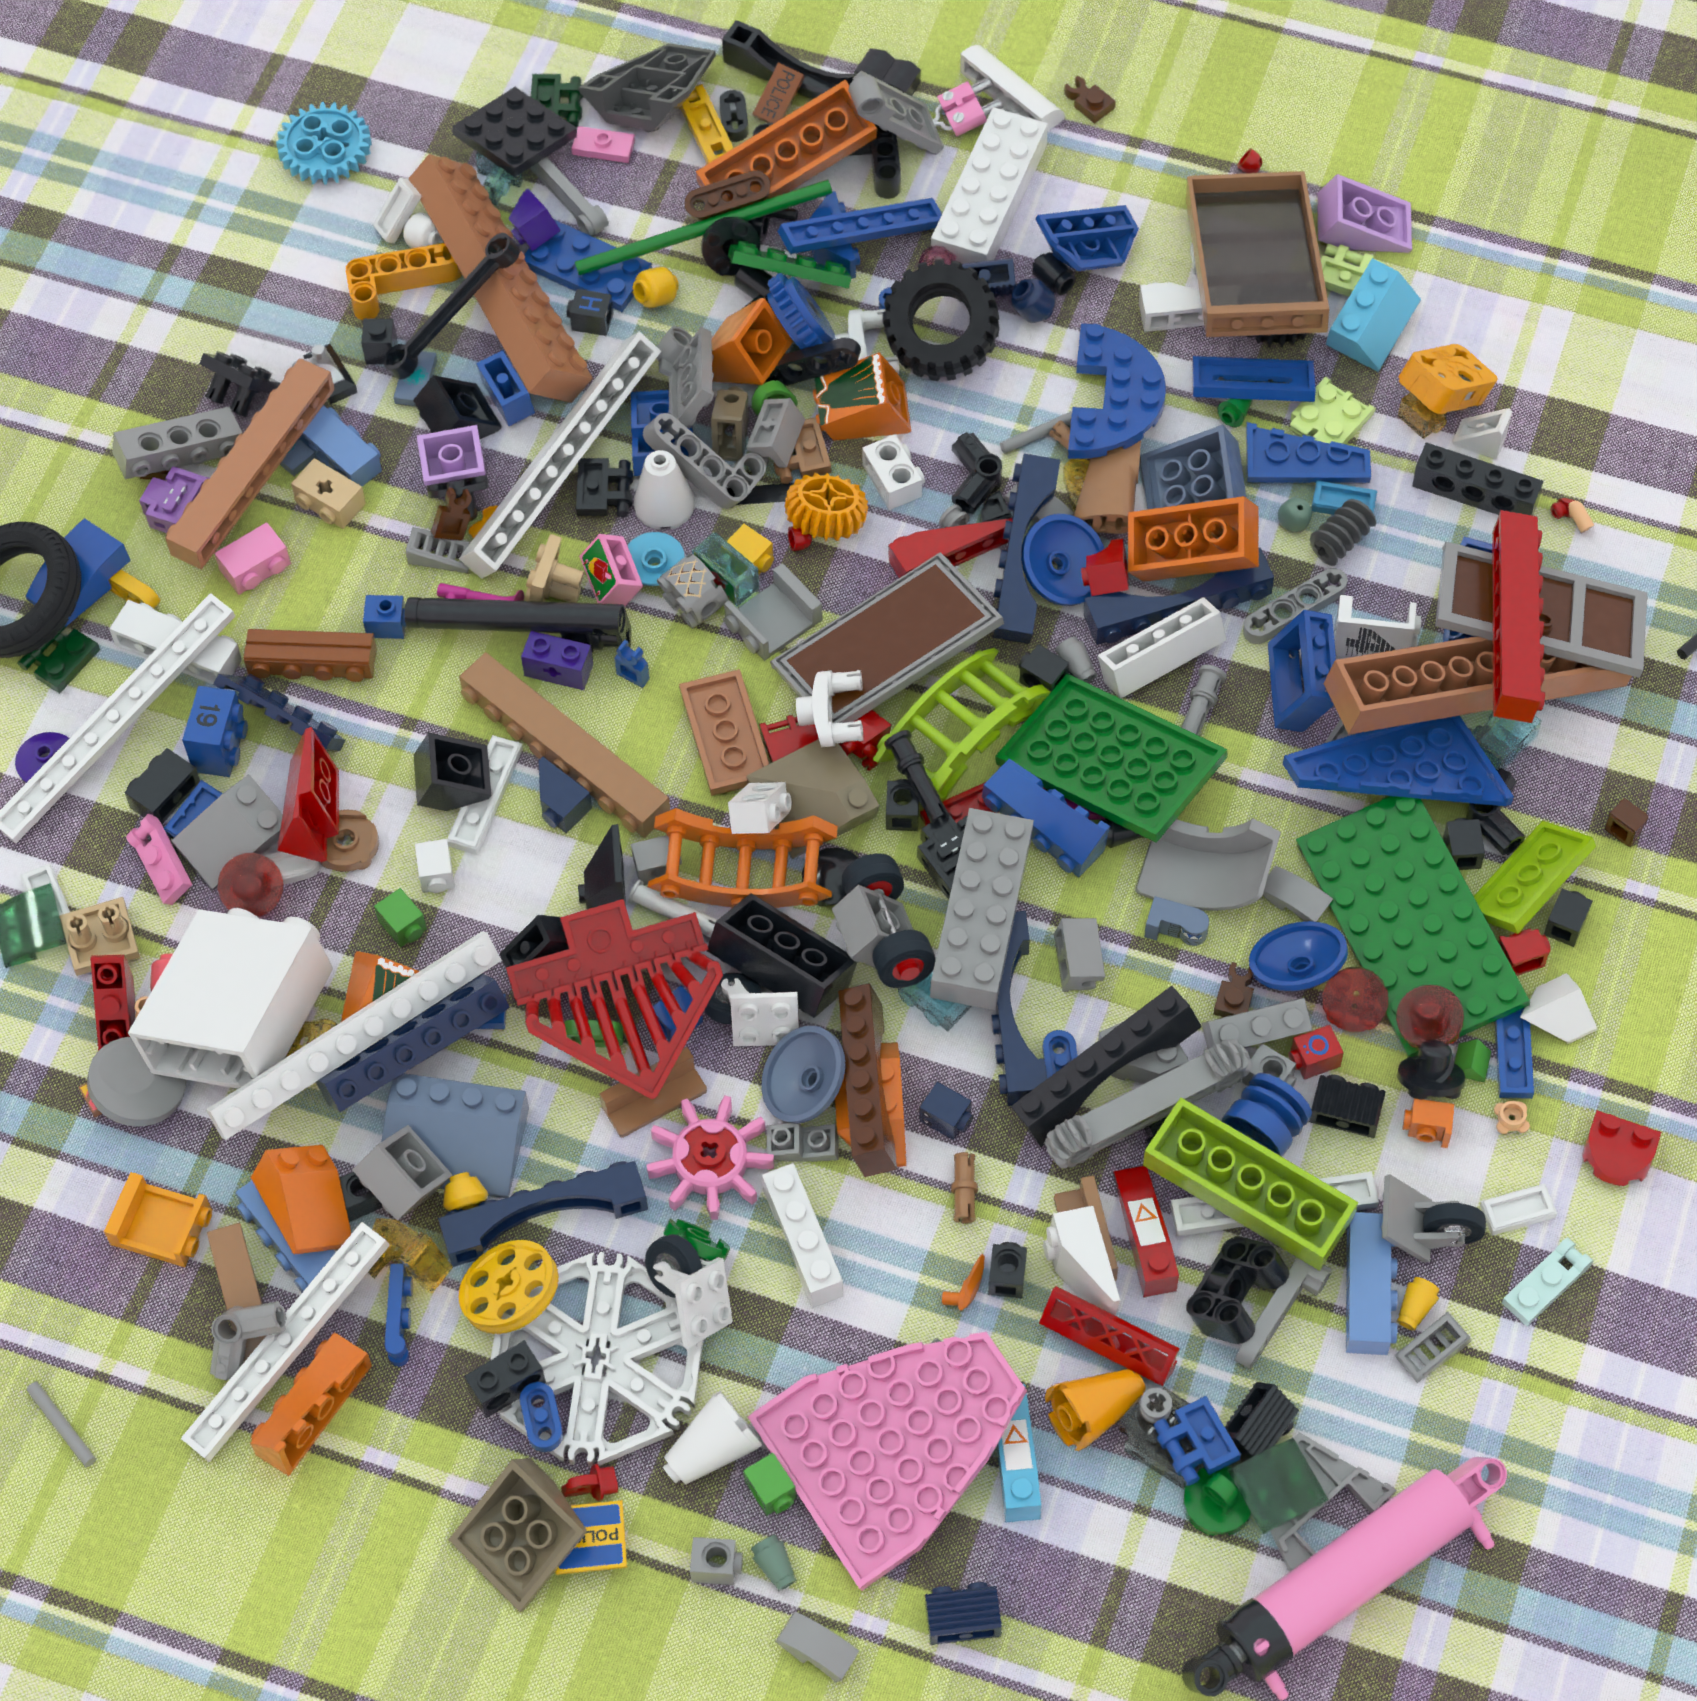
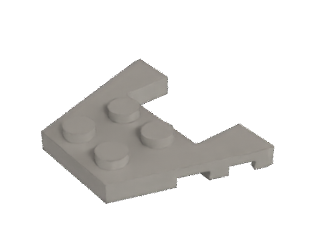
[1247,1433,1397,1572]

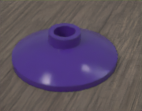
[15,732,70,783]

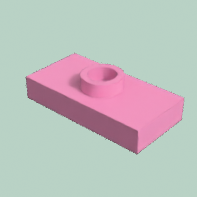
[571,126,635,163]

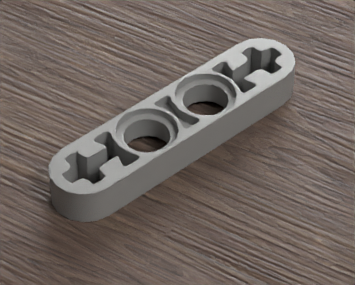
[1243,568,1348,644]

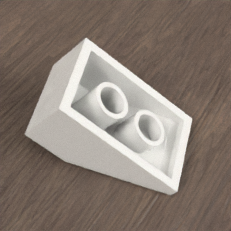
[1043,1206,1120,1316]

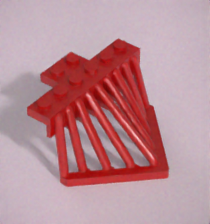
[506,899,723,1099]

